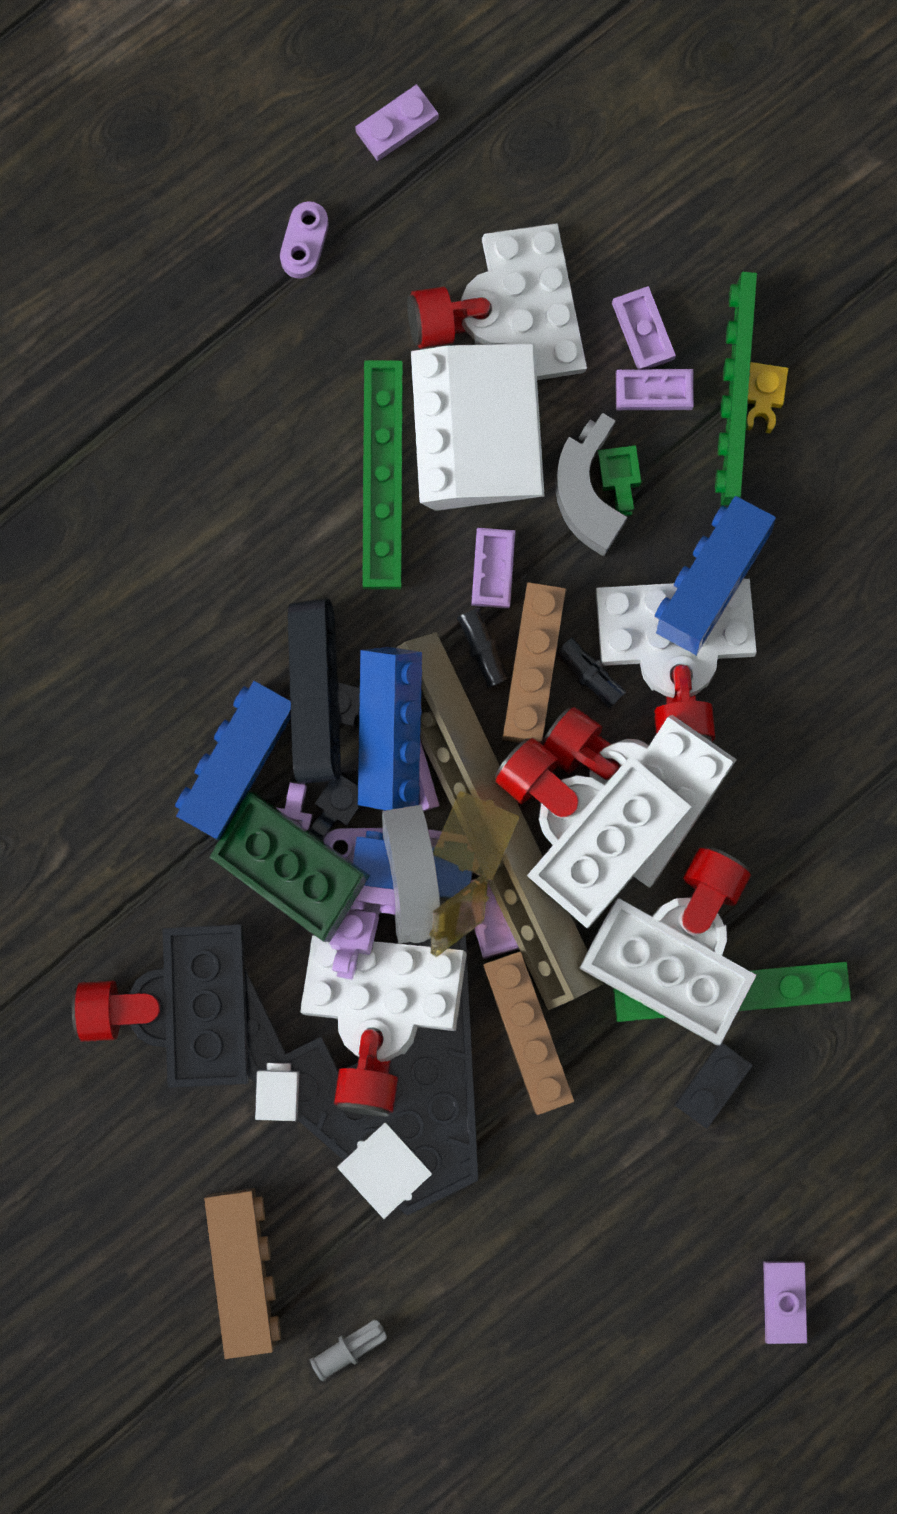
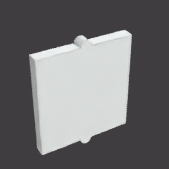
[337,1122,432,1219]

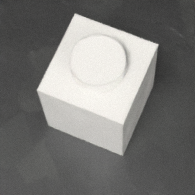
[255,1063,300,1121]

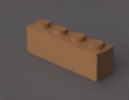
[502,582,566,743]
[483,951,574,1115]
[204,1188,281,1359]

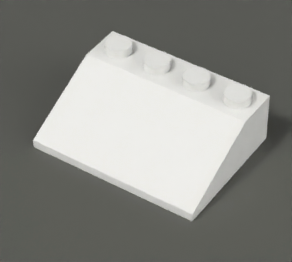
[411,344,544,511]

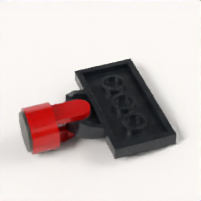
[72,924,249,1088]

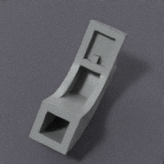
[555,413,627,556]
[382,805,441,944]

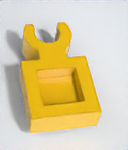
[746,362,788,433]

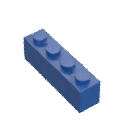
[654,496,776,656]
[358,647,422,810]
[175,681,291,841]

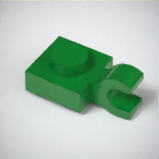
[597,445,641,516]

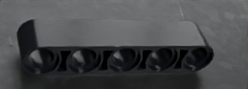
[288,598,341,785]

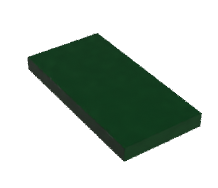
[210,791,370,942]

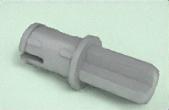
[310,1320,387,1381]

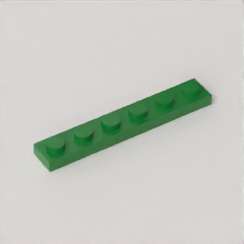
[715,272,757,505]
[363,360,403,589]
[613,962,851,1022]

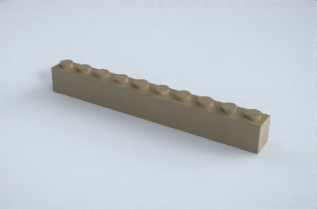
[396,632,603,1010]

